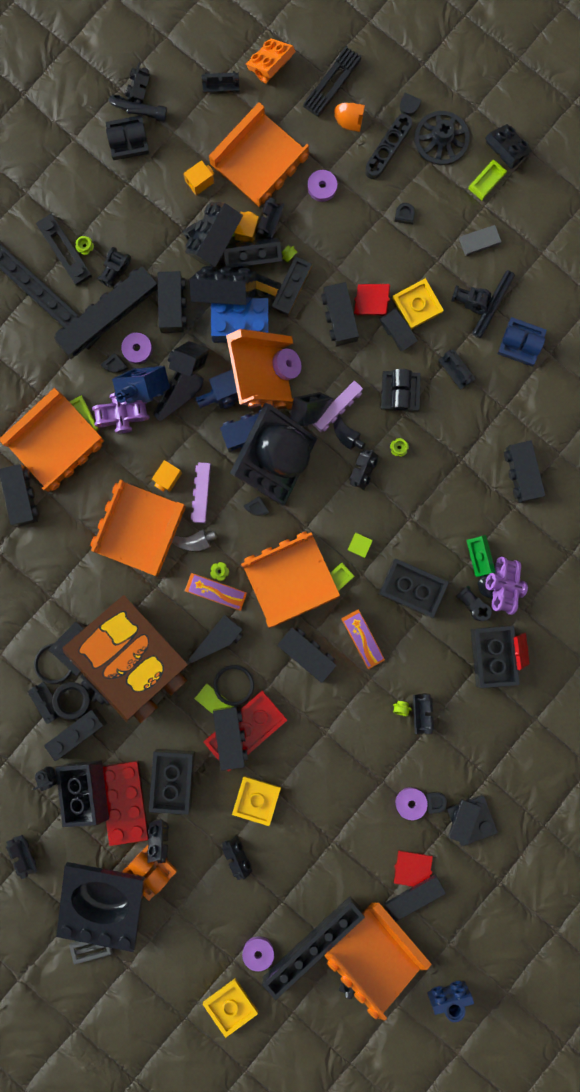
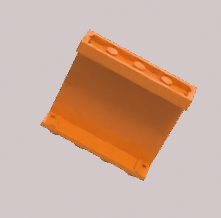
[209,102,309,207]
[226,329,293,410]
[0,388,105,492]
[90,480,186,577]
[241,531,340,628]
[324,903,432,1020]

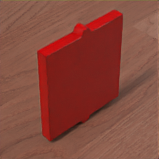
[354,284,390,315]
[514,633,530,670]
[394,850,433,887]

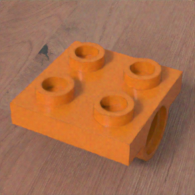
[246,39,296,83]
[122,845,177,901]

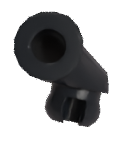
[477,575,494,600]

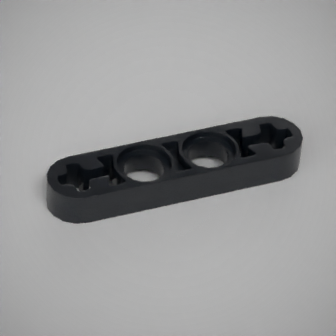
[365,114,412,179]

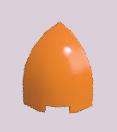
[334,103,365,132]

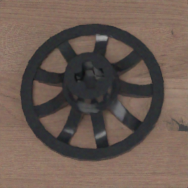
[414,111,470,165]

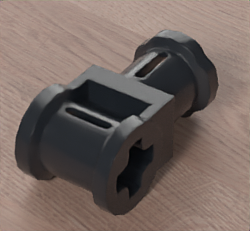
[97,247,131,288]
[451,285,491,314]
[456,585,492,621]

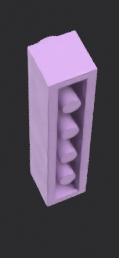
[313,381,363,432]
[191,462,211,524]

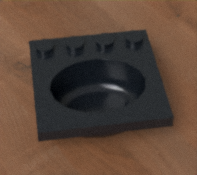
[230,403,318,506]
[56,862,145,952]

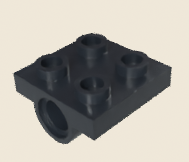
[105,115,150,161]
[485,124,532,169]
[381,369,421,412]

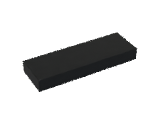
[384,874,446,922]

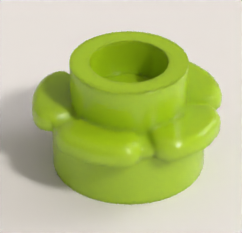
[75,236,94,255]
[281,245,298,263]
[390,438,409,457]
[210,562,229,581]
[393,701,412,716]

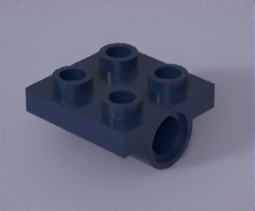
[497,317,547,367]
[427,981,474,1022]

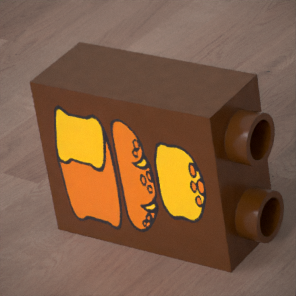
[62,595,188,723]

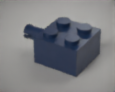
[112,366,170,404]
[196,369,239,409]

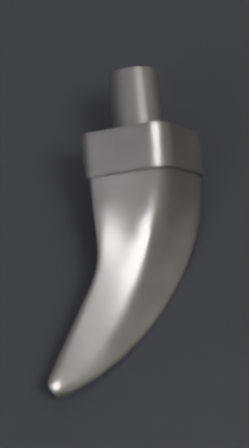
[172,530,217,551]

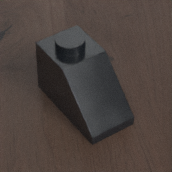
[290,392,333,427]

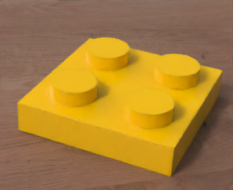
[392,278,444,329]
[232,776,281,826]
[203,978,258,1038]

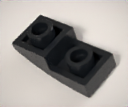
[379,309,418,351]

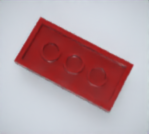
[203,690,288,772]
[103,761,149,846]

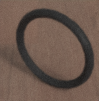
[34,643,73,684]
[214,665,254,706]

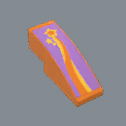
[185,573,247,611]
[341,609,385,669]

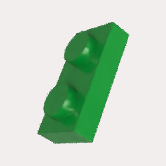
[466,535,496,577]

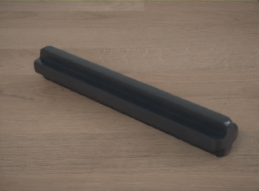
[472,270,515,338]

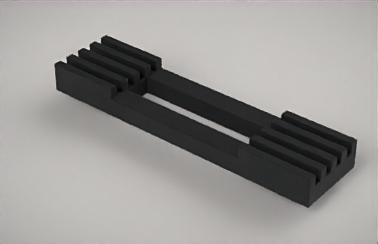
[303,46,361,117]
[36,214,92,286]

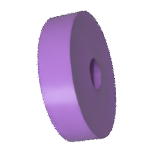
[308,170,337,202]
[121,333,152,364]
[273,348,301,380]
[395,787,427,820]
[242,936,274,971]

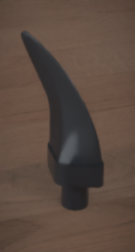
[333,414,366,450]

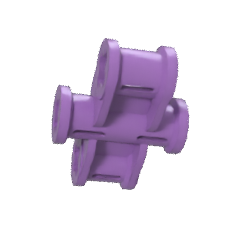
[92,393,149,434]
[485,557,528,615]

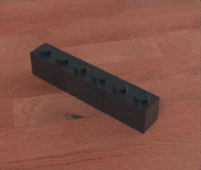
[54,267,158,360]
[262,896,365,1001]

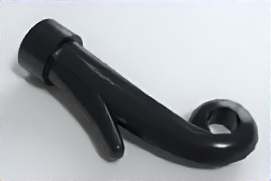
[108,95,167,123]

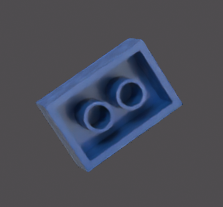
[211,298,269,343]

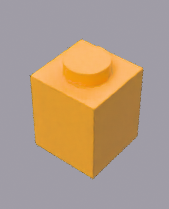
[184,160,214,196]
[234,211,259,242]
[152,460,182,492]

